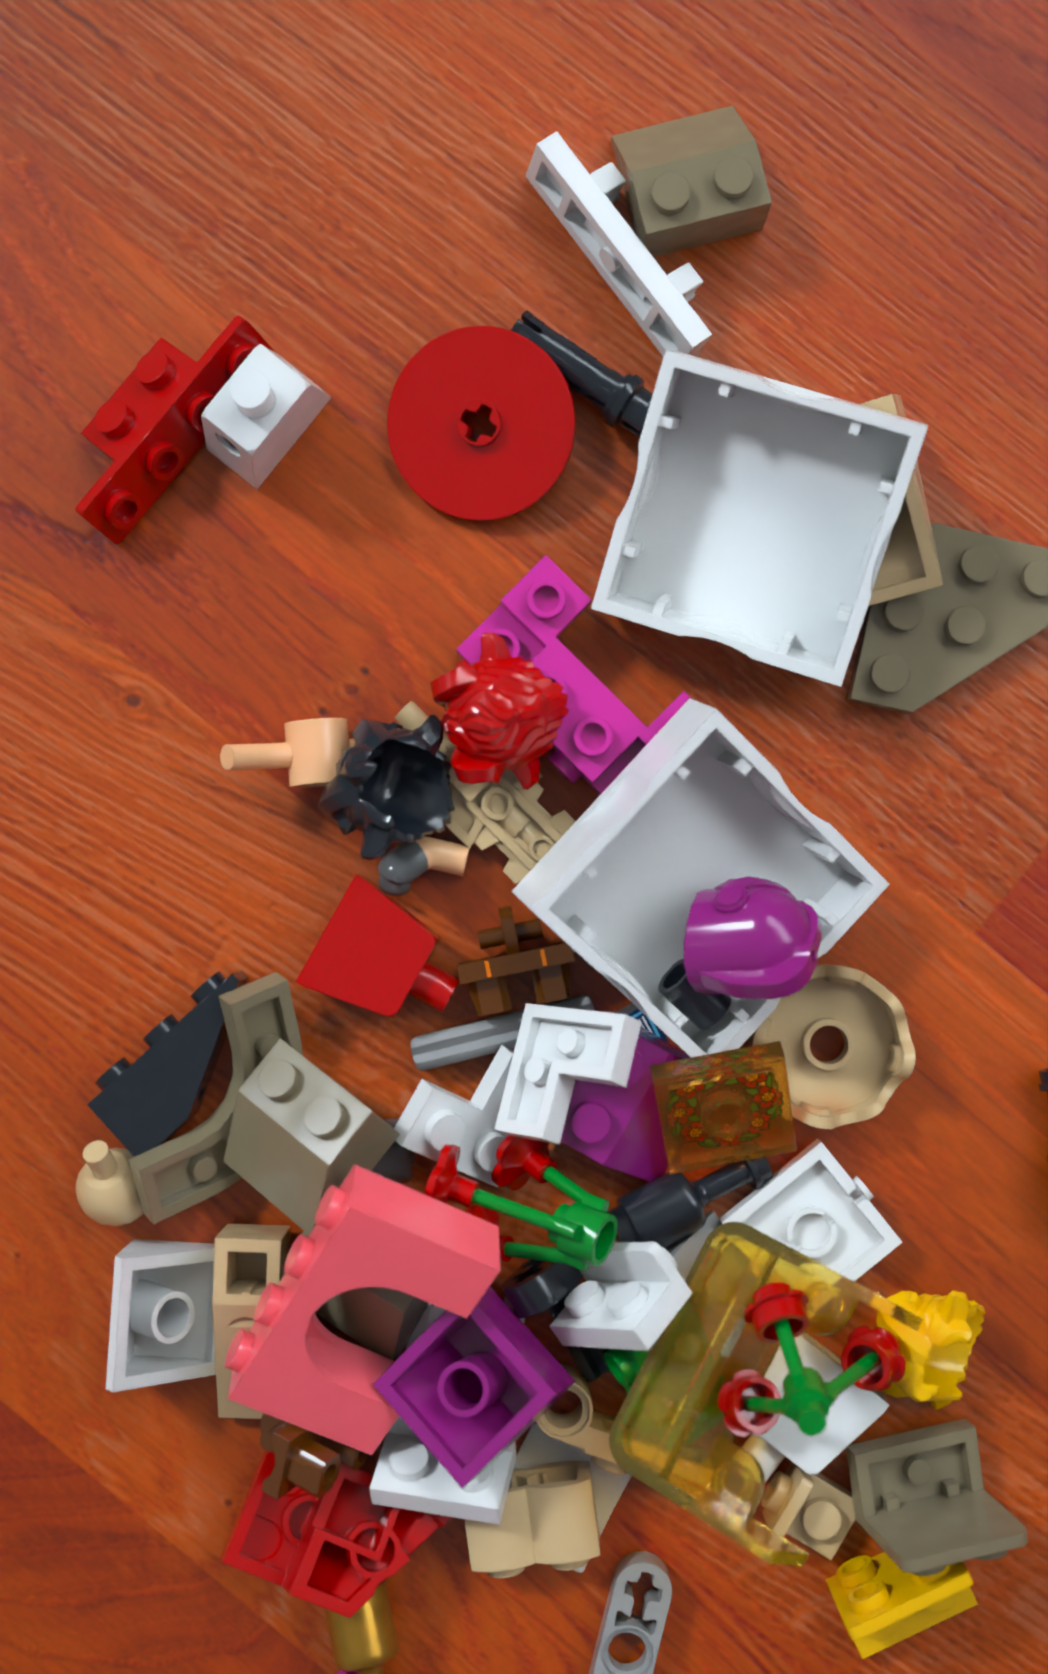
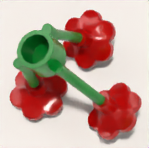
[424,1136,618,1272]

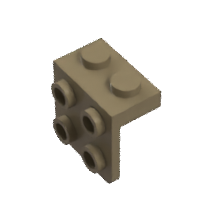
[846,1418,1028,1576]

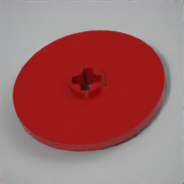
[387,326,576,520]

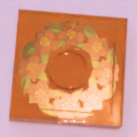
[650,1041,797,1174]

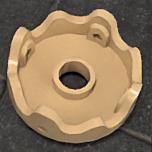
[747,964,916,1129]

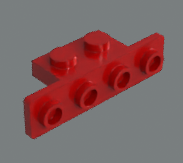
[76,316,276,544]

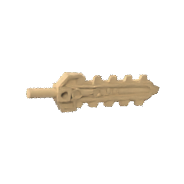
[394,701,576,884]

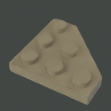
[846,522,1048,714]

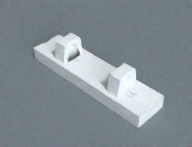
[525,131,712,357]

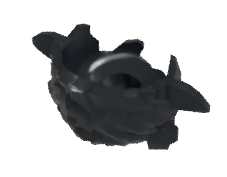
[318,715,455,860]

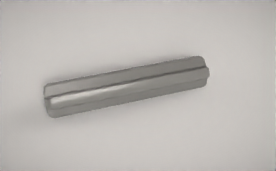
[410,995,595,1071]

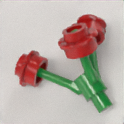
[717,1282,906,1437]

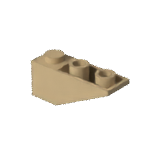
[212,1223,291,1419]

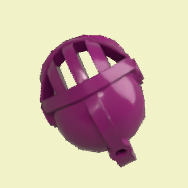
[684,876,822,999]

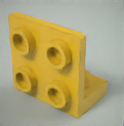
[825,1552,978,1660]

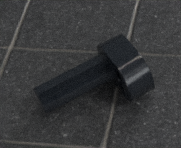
[501,1246,611,1382]

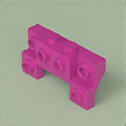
[456,555,692,795]

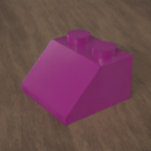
[561,1010,718,1182]
[373,1286,576,1489]

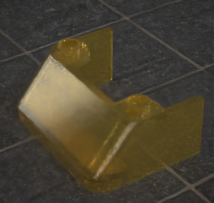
[609,1222,923,1566]

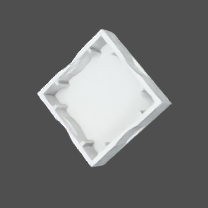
[591,350,928,687]
[511,698,890,1063]

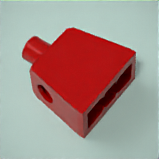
[295,874,460,1018]

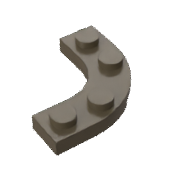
[129,972,303,1224]

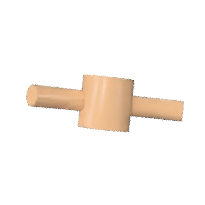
[220,718,356,788]

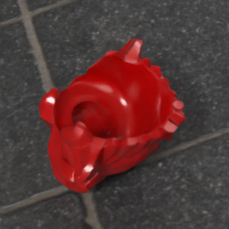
[430,632,569,790]

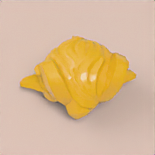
[876,1291,986,1410]

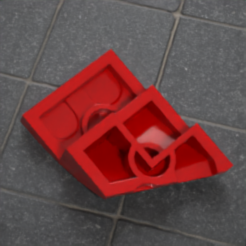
[220,1450,452,1618]

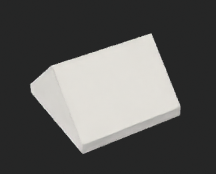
[106,1239,216,1392]

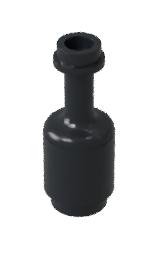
[607,1143,773,1248]

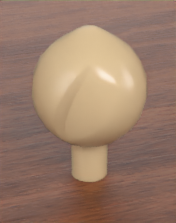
[75,1140,144,1227]

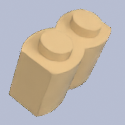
[464,1461,600,1578]

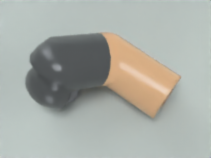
[378,836,469,896]

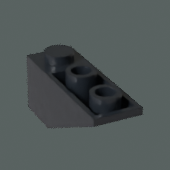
[87,971,248,1157]

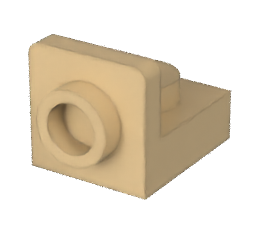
[761,1462,855,1560]

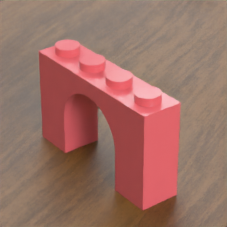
[225,1164,500,1455]

